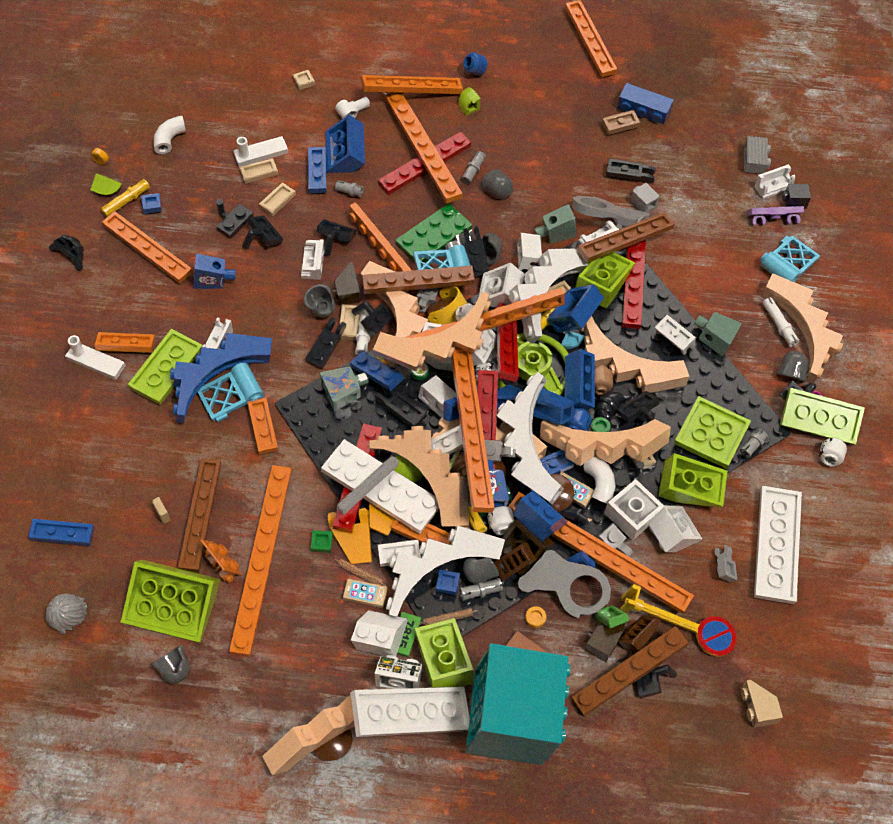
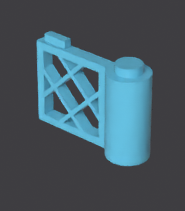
[760,236,820,283]
[413,245,470,270]
[198,363,264,422]

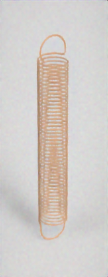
[334,559,387,587]
[419,609,478,626]

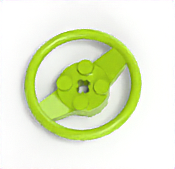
[498,333,569,395]

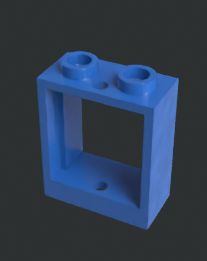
[547,284,604,333]

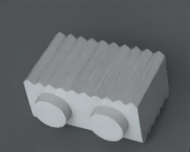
[744,136,771,174]

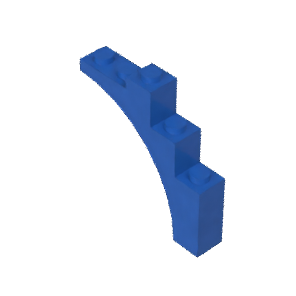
[170,333,272,423]
[443,384,574,425]

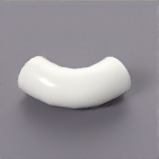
[154,116,186,154]
[584,456,615,504]

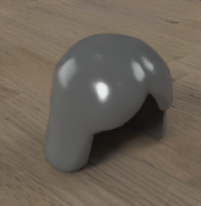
[481,169,513,200]
[481,233,503,265]
[303,284,335,318]
[776,351,808,382]
[463,557,499,584]
[152,645,191,684]

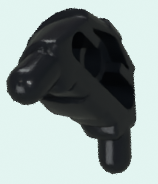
[49,234,84,271]
[595,391,632,430]

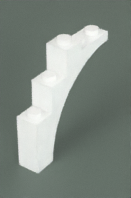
[509,249,589,343]
[497,372,564,505]
[386,526,505,617]

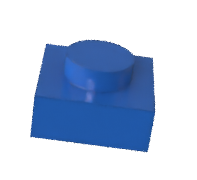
[141,193,162,214]
[567,550,595,568]
[436,570,460,595]

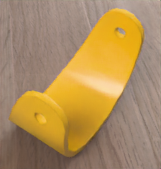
[428,286,468,325]

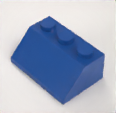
[325,115,365,173]

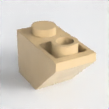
[741,680,783,728]

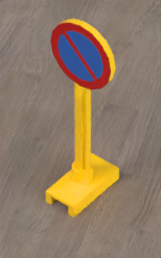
[619,584,737,657]

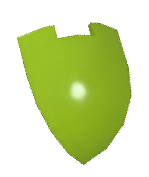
[458,87,480,116]
[90,173,123,195]
[394,454,424,483]

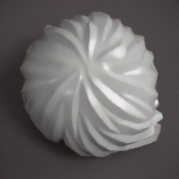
[46,593,88,634]

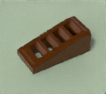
[494,543,537,581]
[619,615,661,653]

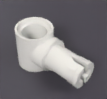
[335,97,370,119]

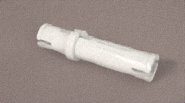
[762,297,800,347]
[355,310,371,355]

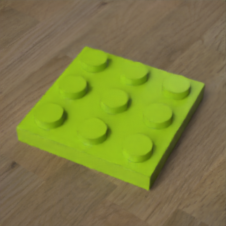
[674,396,751,469]

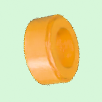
[91,148,109,165]
[525,607,546,629]

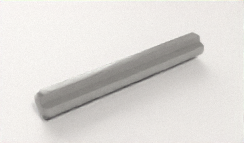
[337,456,399,514]

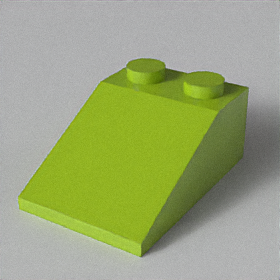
[576,252,635,308]
[659,453,728,508]
[415,618,473,688]

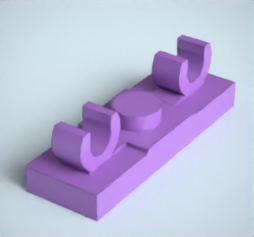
[747,206,804,225]

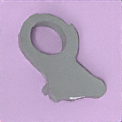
[572,196,650,229]
[518,550,611,618]

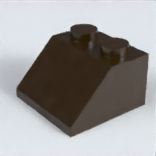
[501,519,555,576]

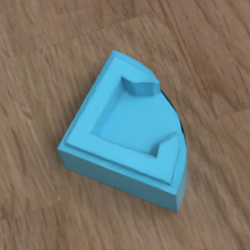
[561,331,584,349]

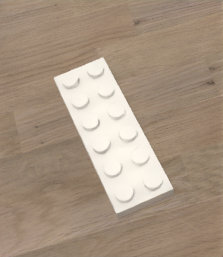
[321,439,439,534]
[754,486,802,604]
[350,687,469,737]

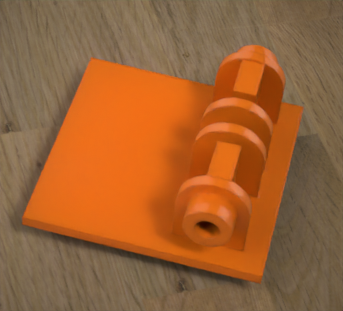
[201,539,243,583]

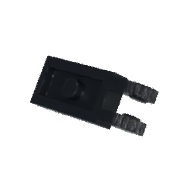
[606,159,656,184]
[463,226,490,278]
[305,317,346,369]
[374,387,427,427]

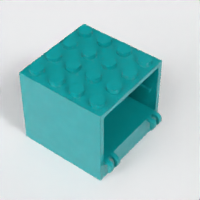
[466,643,571,765]

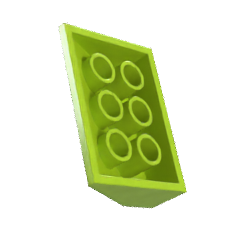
[121,560,220,642]

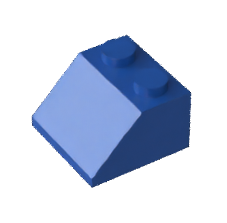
[513,490,568,541]

